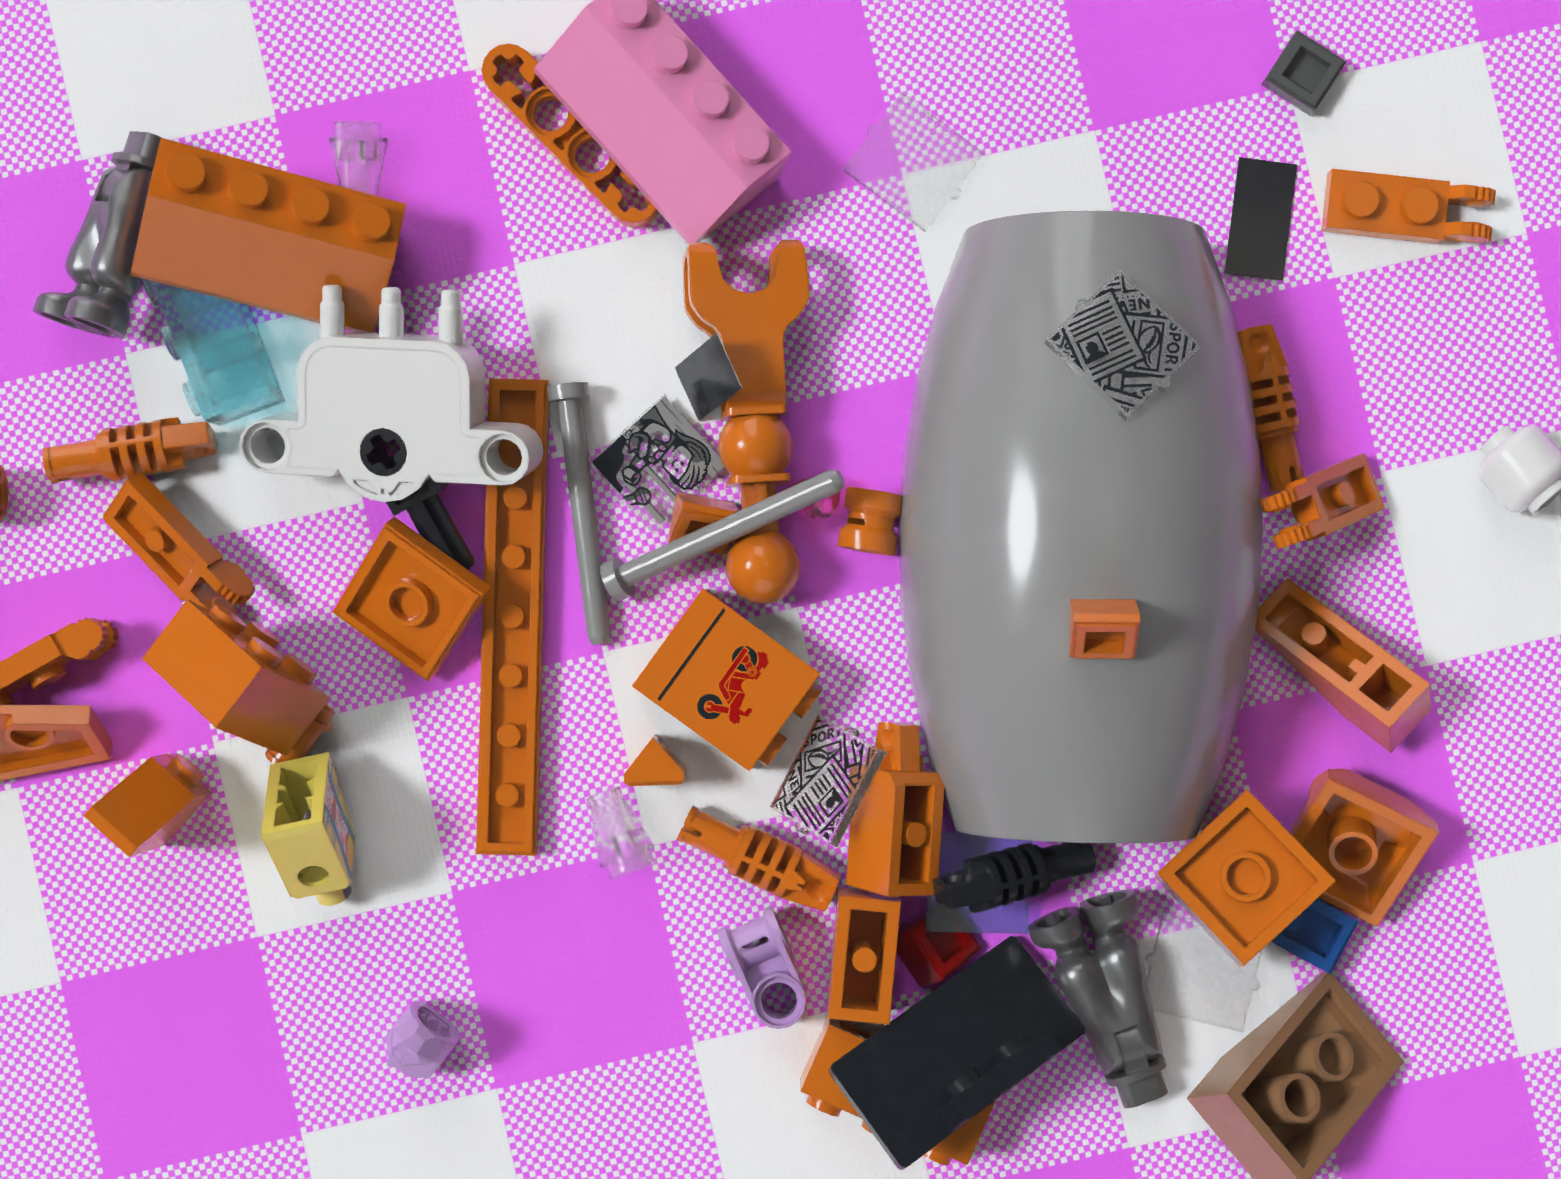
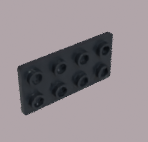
[828,936,1085,1170]

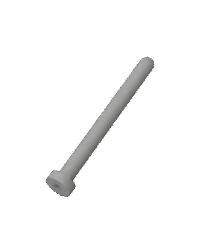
[547,382,611,645]
[600,470,845,601]

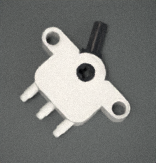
[239,285,543,570]

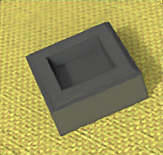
[1261,30,1347,116]

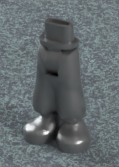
[32,131,162,339]
[1028,889,1168,1108]

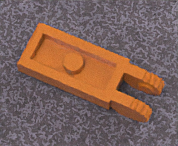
[1321,168,1496,244]
[1259,453,1385,549]
[103,472,255,616]
[0,617,119,705]

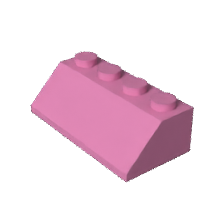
[534,0,791,244]

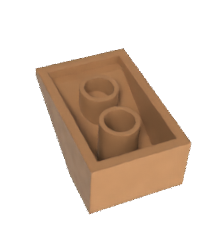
[1186,972,1404,1179]

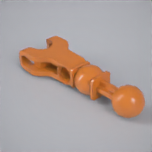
[683,239,809,605]

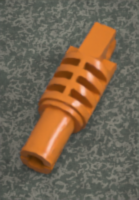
[1238,324,1304,493]
[42,417,217,483]
[677,805,841,911]

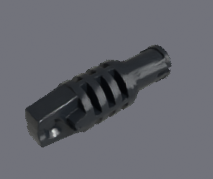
[932,842,1096,913]

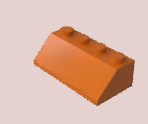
[130,138,406,333]

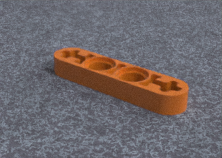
[481,43,659,228]

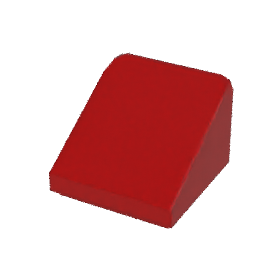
[896,904,981,987]

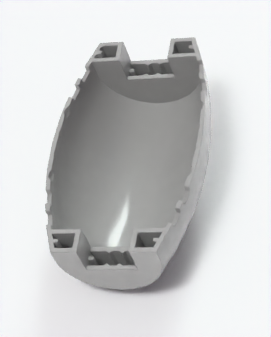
[898,210,1263,843]

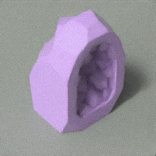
[386,1000,462,1078]

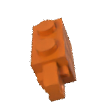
[846,722,945,897]

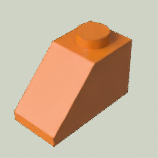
[83,753,212,857]

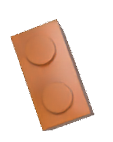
[827,888,901,1025]

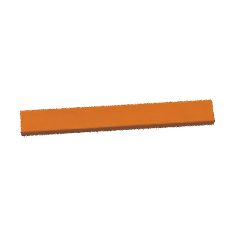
[476,378,550,856]

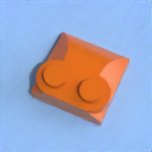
[1289,768,1439,927]

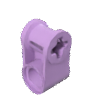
[717,906,807,1029]

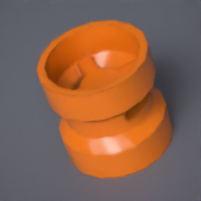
[837,487,903,556]

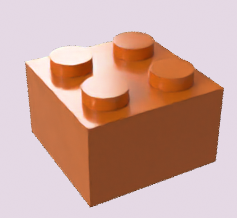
[142,600,330,756]

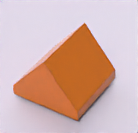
[668,491,740,555]
[1069,599,1141,659]
[624,735,687,786]

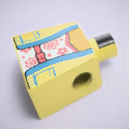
[261,752,355,906]

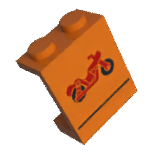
[632,588,822,771]

